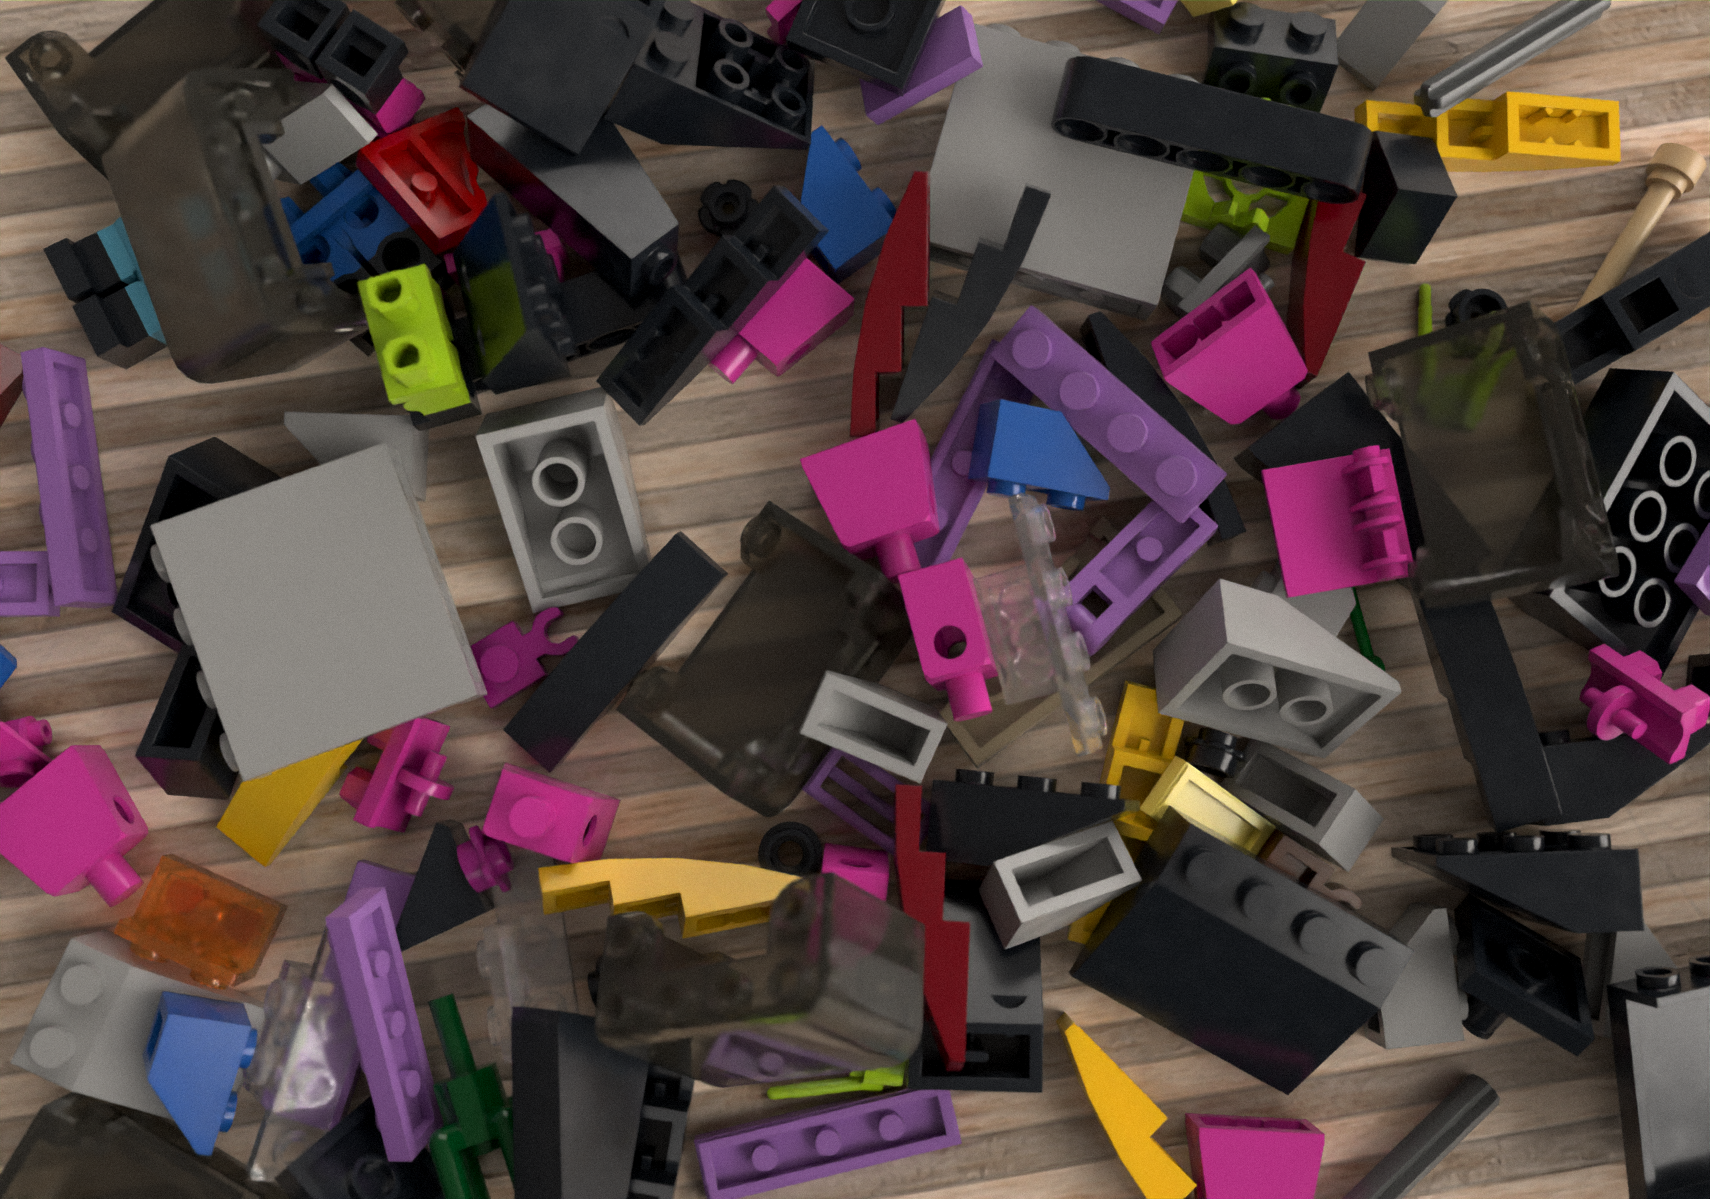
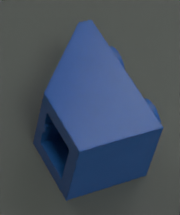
[801,125,896,284]
[968,399,1110,511]
[142,991,257,1156]

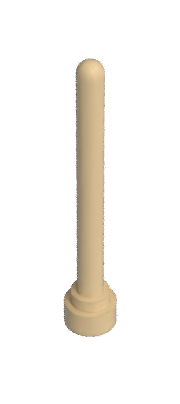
[1522,143,1707,409]

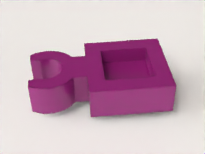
[470,607,579,709]

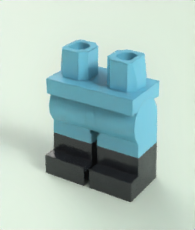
[43,193,256,370]

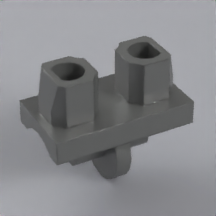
[1161,223,1275,320]

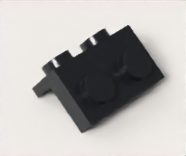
[1201,2,1339,113]

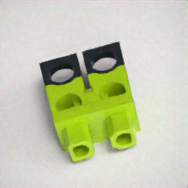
[357,264,482,431]

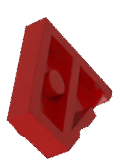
[356,107,487,255]

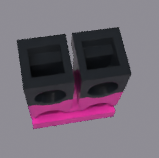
[257,0,426,140]

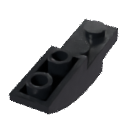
[1525,232,1710,393]

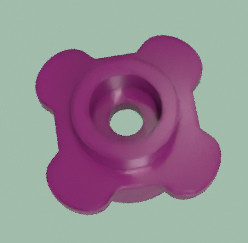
[457,825,514,893]

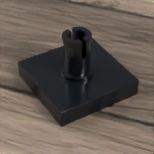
[786,0,946,97]
[1454,894,1595,1057]
[274,1096,444,1199]

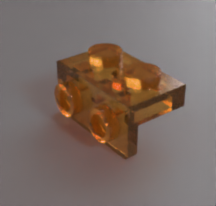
[113,853,288,990]

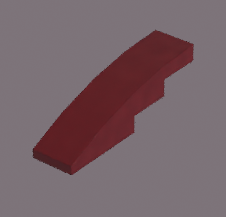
[1286,119,1367,389]
[850,171,930,437]
[893,784,970,1071]

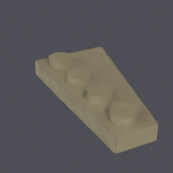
[940,516,1183,769]

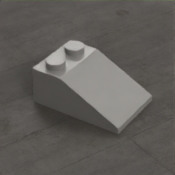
[476,387,652,613]
[1153,578,1401,758]
[10,929,278,1120]

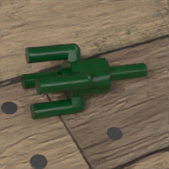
[428,993,514,1199]

